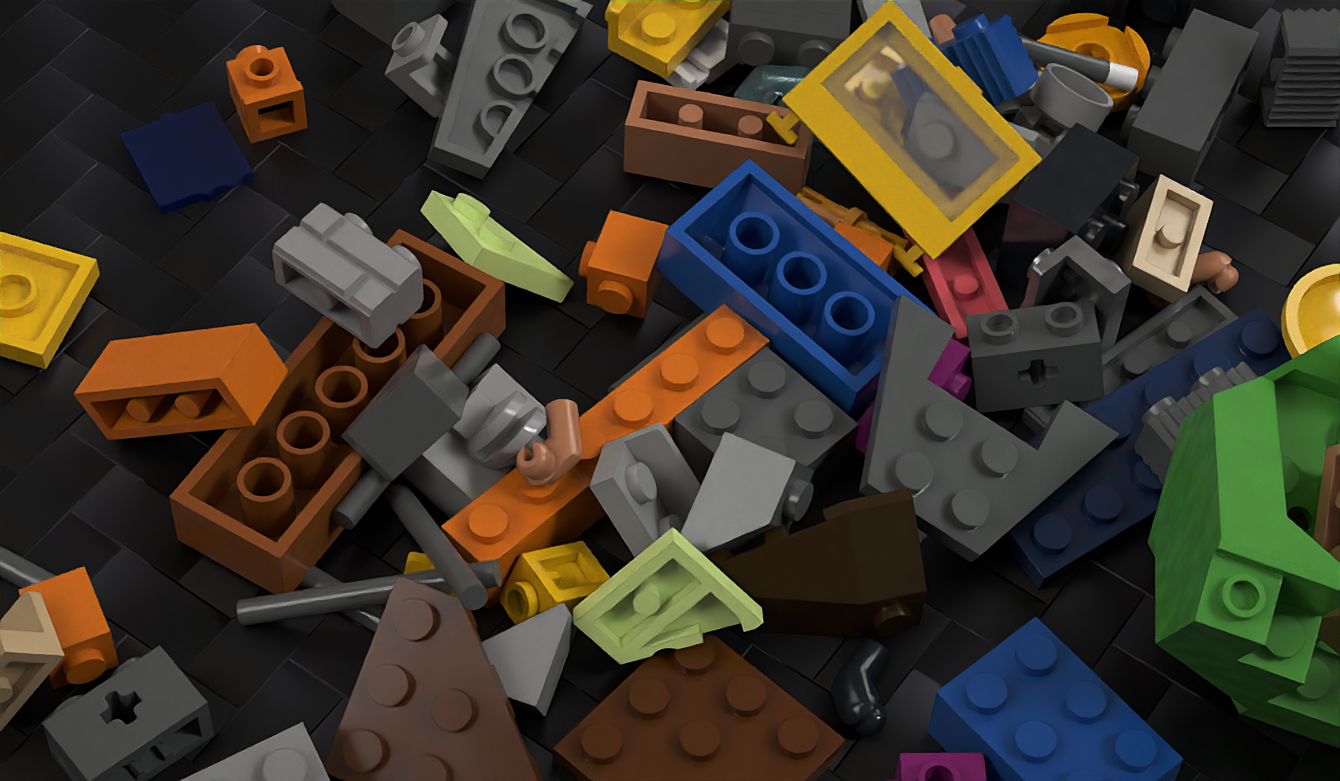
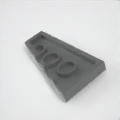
[427,0,593,180]

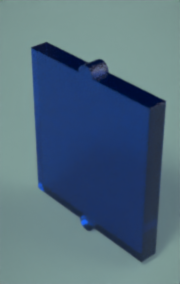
[121,101,254,214]

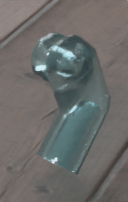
[734,65,811,105]

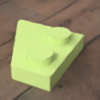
[420,190,574,303]
[573,527,764,665]

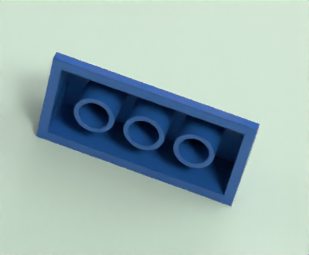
[655,158,938,419]

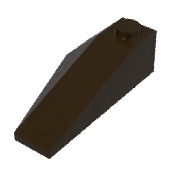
[704,488,927,638]

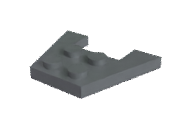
[859,294,1120,563]

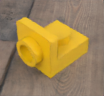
[499,540,610,625]

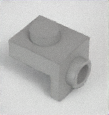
[384,14,456,118]

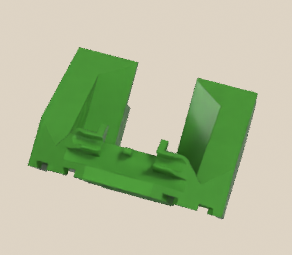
[1147,334,1340,749]

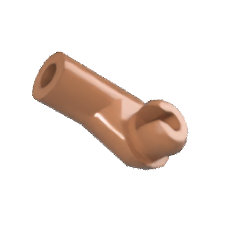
[516,399,583,487]

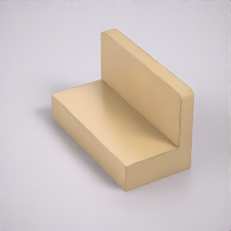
[1112,174,1214,305]
[0,591,65,731]

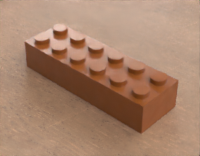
[169,229,506,594]

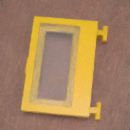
[766,0,1043,278]

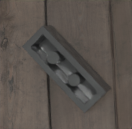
[1119,8,1260,188]

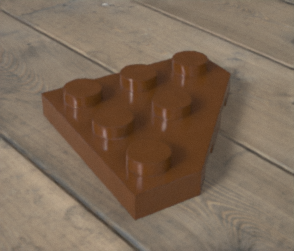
[324,575,543,781]
[553,631,846,781]

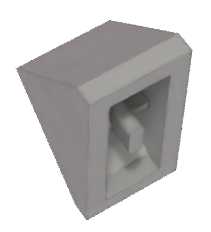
[482,602,578,717]

